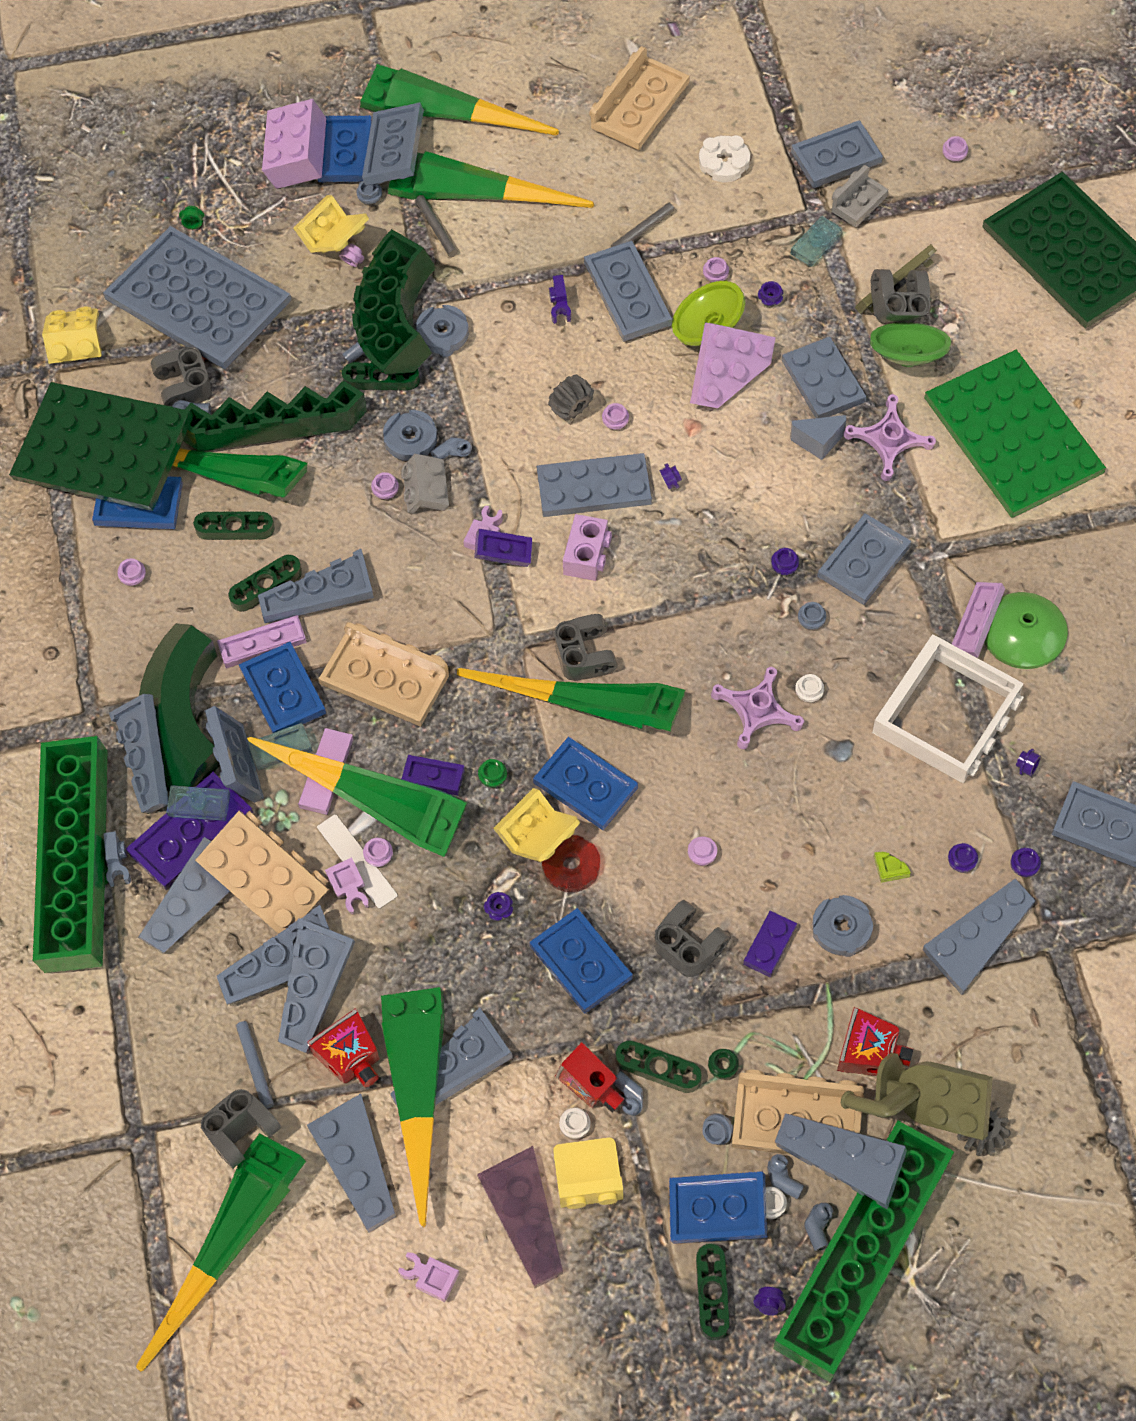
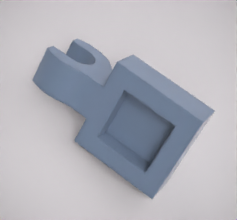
[104,831,131,887]

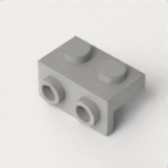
[832,165,889,227]
[401,454,449,514]

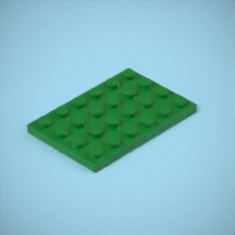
[924,349,1106,518]

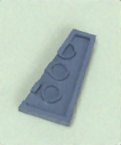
[922,879,1035,995]

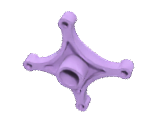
[843,394,936,481]
[711,667,804,749]

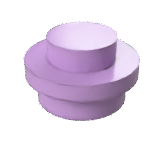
[942,136,968,161]
[339,244,364,267]
[703,257,729,282]
[602,403,629,429]
[371,472,399,499]
[117,558,146,586]
[688,837,717,866]
[363,838,393,867]

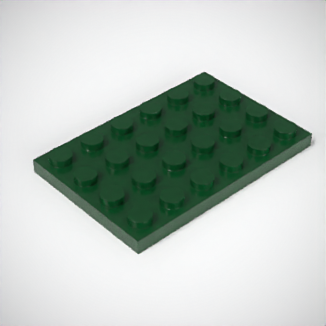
[982,171,1136,329]
[9,382,193,511]

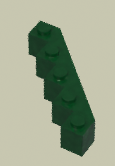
[183,381,367,452]

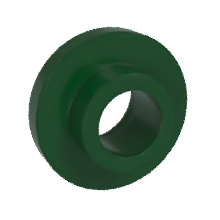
[708,1049,739,1080]

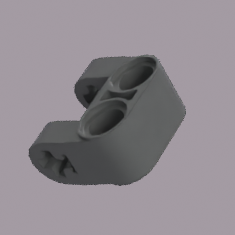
[871,269,931,323]
[150,346,212,407]
[554,614,618,681]
[654,899,731,977]
[201,1089,282,1169]

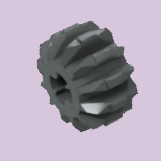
[548,374,594,421]
[957,1107,1010,1156]

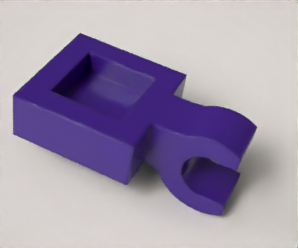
[549,275,571,324]

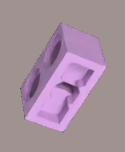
[563,514,612,581]

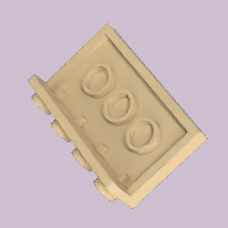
[589,46,690,150]
[319,622,449,727]
[195,811,330,934]
[732,1070,864,1154]

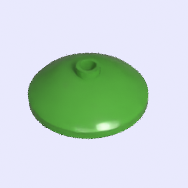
[870,323,951,367]
[984,592,1068,669]

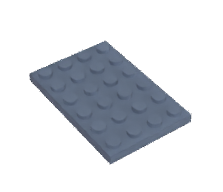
[103,226,292,369]

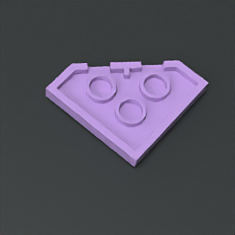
[690,323,776,408]

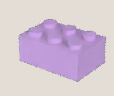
[262,99,326,189]

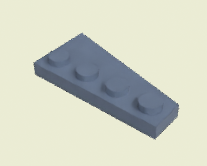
[258,548,374,623]
[109,694,168,813]
[138,837,230,954]
[217,905,329,1005]
[278,918,356,1054]
[390,1008,513,1106]
[307,1094,396,1233]
[775,1113,907,1209]

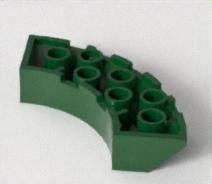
[352,229,436,374]
[139,623,220,801]

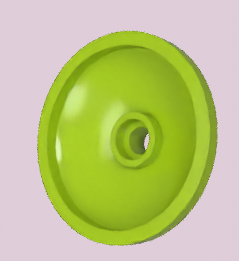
[672,281,745,346]

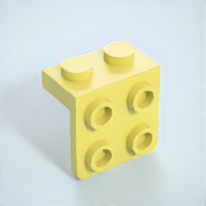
[293,195,369,253]
[42,306,102,364]
[493,788,580,862]
[553,1138,623,1209]

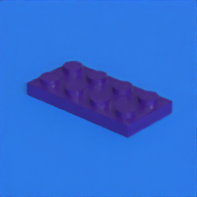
[126,772,254,891]

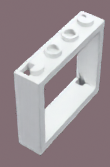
[872,634,1024,783]

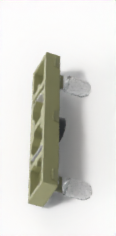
[855,244,944,325]

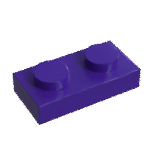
[474,529,532,567]
[401,755,465,796]
[743,911,797,977]

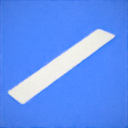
[317,815,397,908]

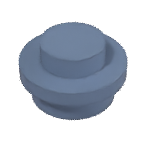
[356,181,382,204]
[798,602,826,630]
[702,1113,733,1145]

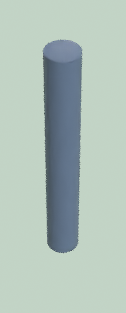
[236,1021,274,1109]

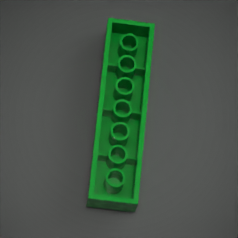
[33,736,108,973]
[773,1120,954,1383]

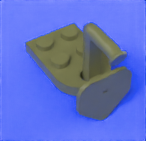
[840,1053,993,1140]

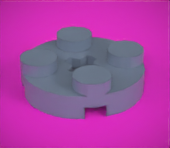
[416,305,469,357]
[383,410,437,461]
[812,895,873,957]

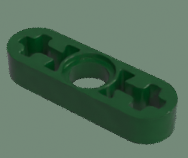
[342,362,420,391]
[193,511,275,540]
[228,555,302,612]
[616,1040,702,1093]
[696,1243,729,1341]

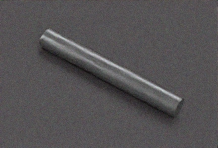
[415,195,458,257]
[611,202,675,247]

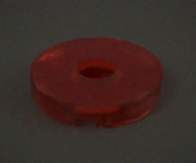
[542,835,600,892]

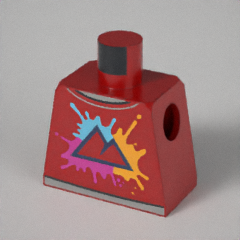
[837,1007,914,1076]
[307,1008,380,1088]
[555,1042,625,1113]

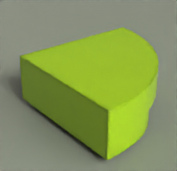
[873,852,911,883]

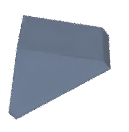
[790,415,846,460]

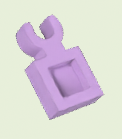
[463,505,503,550]
[325,857,369,915]
[398,1252,459,1302]

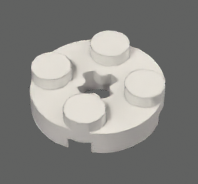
[699,135,750,182]

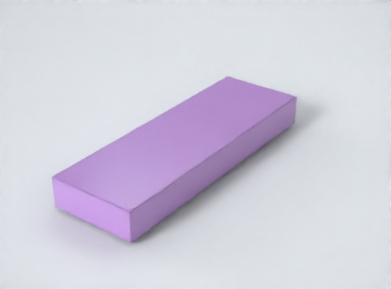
[952,582,1005,658]
[217,615,307,668]
[298,728,353,815]

